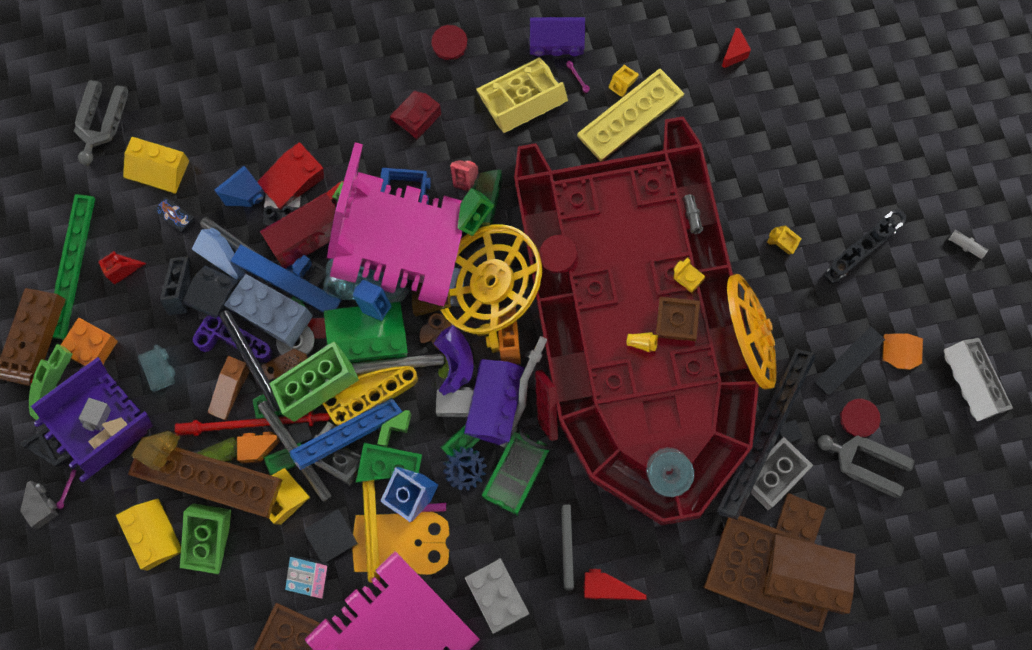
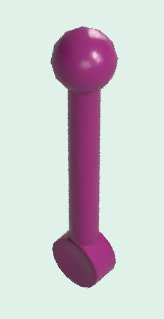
[566,61,590,93]
[56,469,77,509]

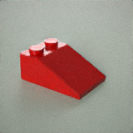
[258,142,324,210]

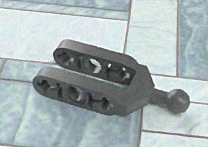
[74,80,128,165]
[818,435,915,498]

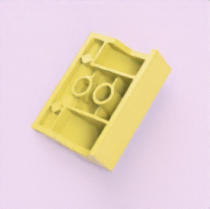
[477,57,568,133]

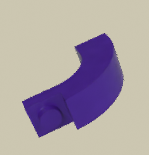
[433,325,473,396]

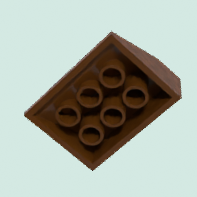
[764,535,855,615]

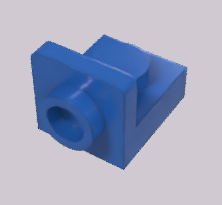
[286,255,312,278]

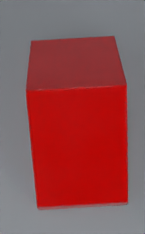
[722,28,751,68]

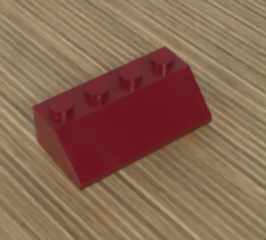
[260,192,336,269]

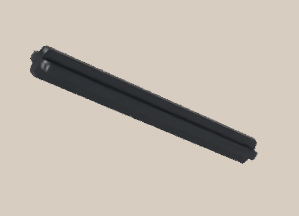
[219,310,280,412]

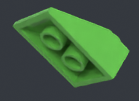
[180,503,231,574]

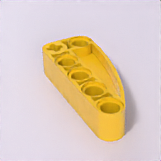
[323,366,418,426]

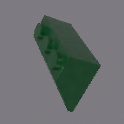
[473,170,502,235]

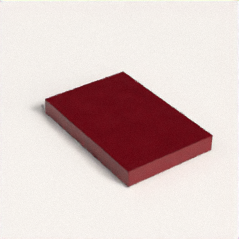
[535,370,558,441]

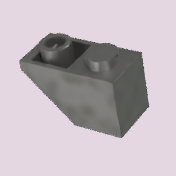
[21,481,58,529]

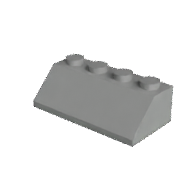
[943,338,1013,421]

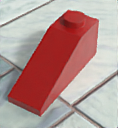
[584,569,646,600]

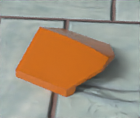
[882,334,923,370]

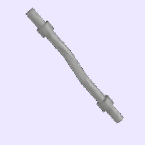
[500,336,547,448]

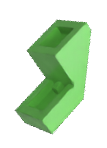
[377,410,411,447]

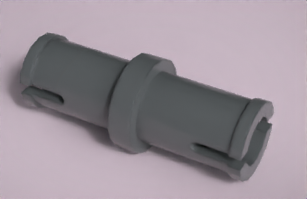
[682,194,703,234]

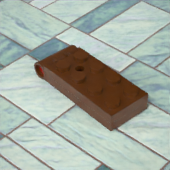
[0,288,66,386]

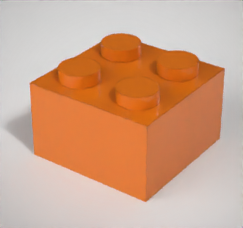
[61,318,118,367]

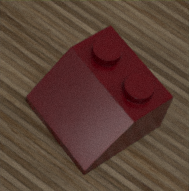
[390,91,441,139]

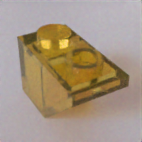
[131,431,180,471]

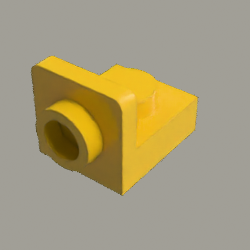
[609,65,639,97]
[767,226,802,255]
[674,258,705,293]
[476,324,500,353]

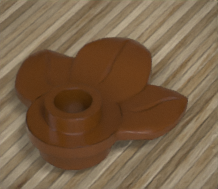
[420,313,453,350]

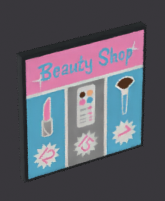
[284,554,329,599]

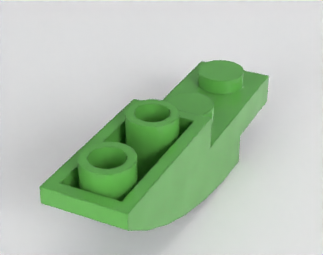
[29,344,73,420]

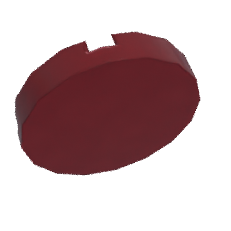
[432,25,468,60]
[539,235,578,274]
[840,399,881,438]

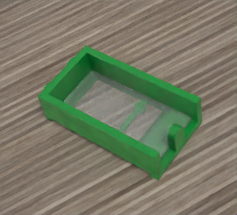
[482,432,550,516]

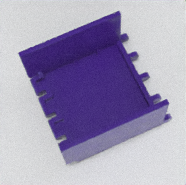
[31,357,153,482]

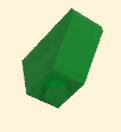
[458,188,494,236]

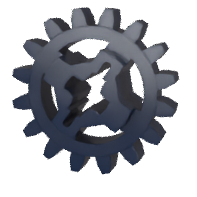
[443,447,487,490]

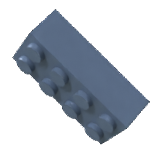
[224,274,313,348]

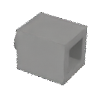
[79,398,111,431]

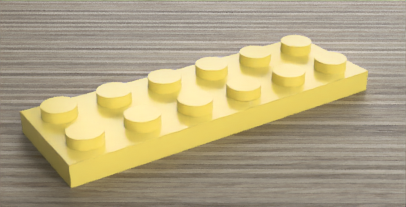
[577,69,684,162]

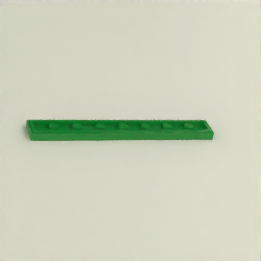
[52,194,95,341]

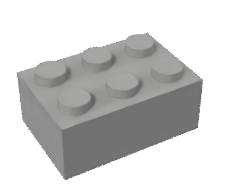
[751,437,813,510]
[465,558,529,634]

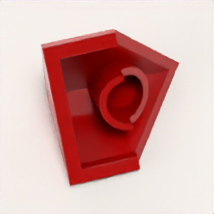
[98,251,146,285]

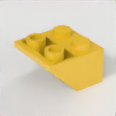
[269,468,310,525]

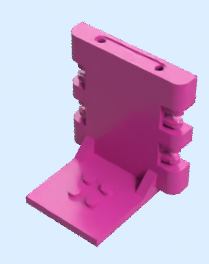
[327,142,462,306]
[305,551,480,650]

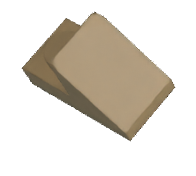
[88,418,127,449]

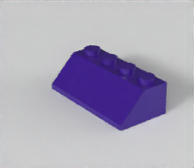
[464,359,525,445]

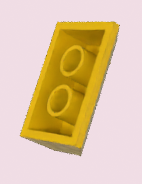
[123,137,189,194]
[116,499,181,571]

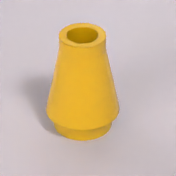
[627,332,658,352]

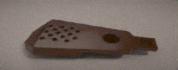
[261,349,308,380]

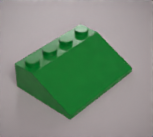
[324,302,408,364]

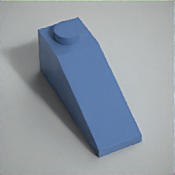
[192,228,246,280]

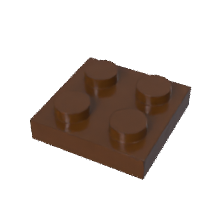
[656,297,700,341]
[775,493,826,543]

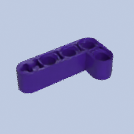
[193,315,273,363]

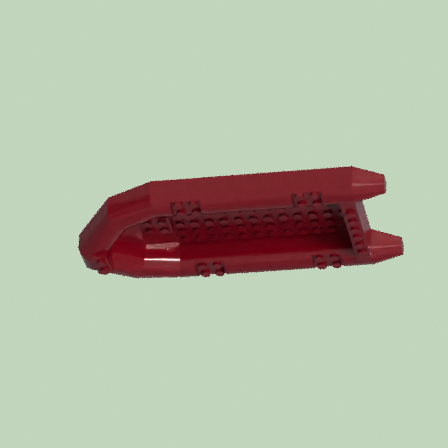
[514,116,759,525]

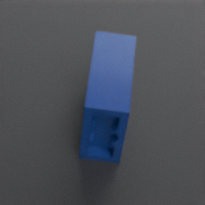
[380,168,431,205]

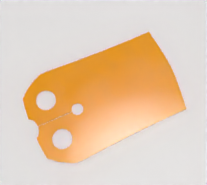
[353,512,449,575]

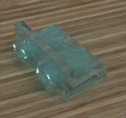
[139,344,176,392]

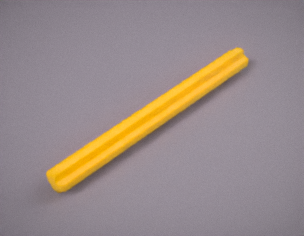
[362,480,380,583]

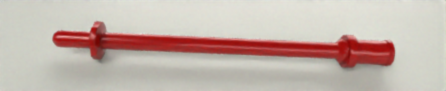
[175,410,331,436]

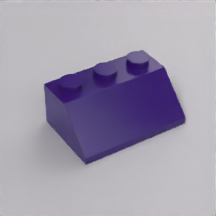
[530,17,585,56]

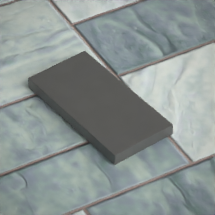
[561,505,574,590]

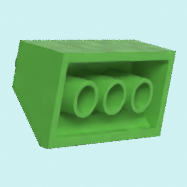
[269,341,359,422]

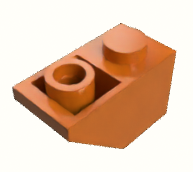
[237,432,280,463]

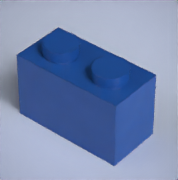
[353,280,391,321]

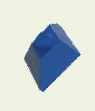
[215,166,266,207]
[380,467,438,522]

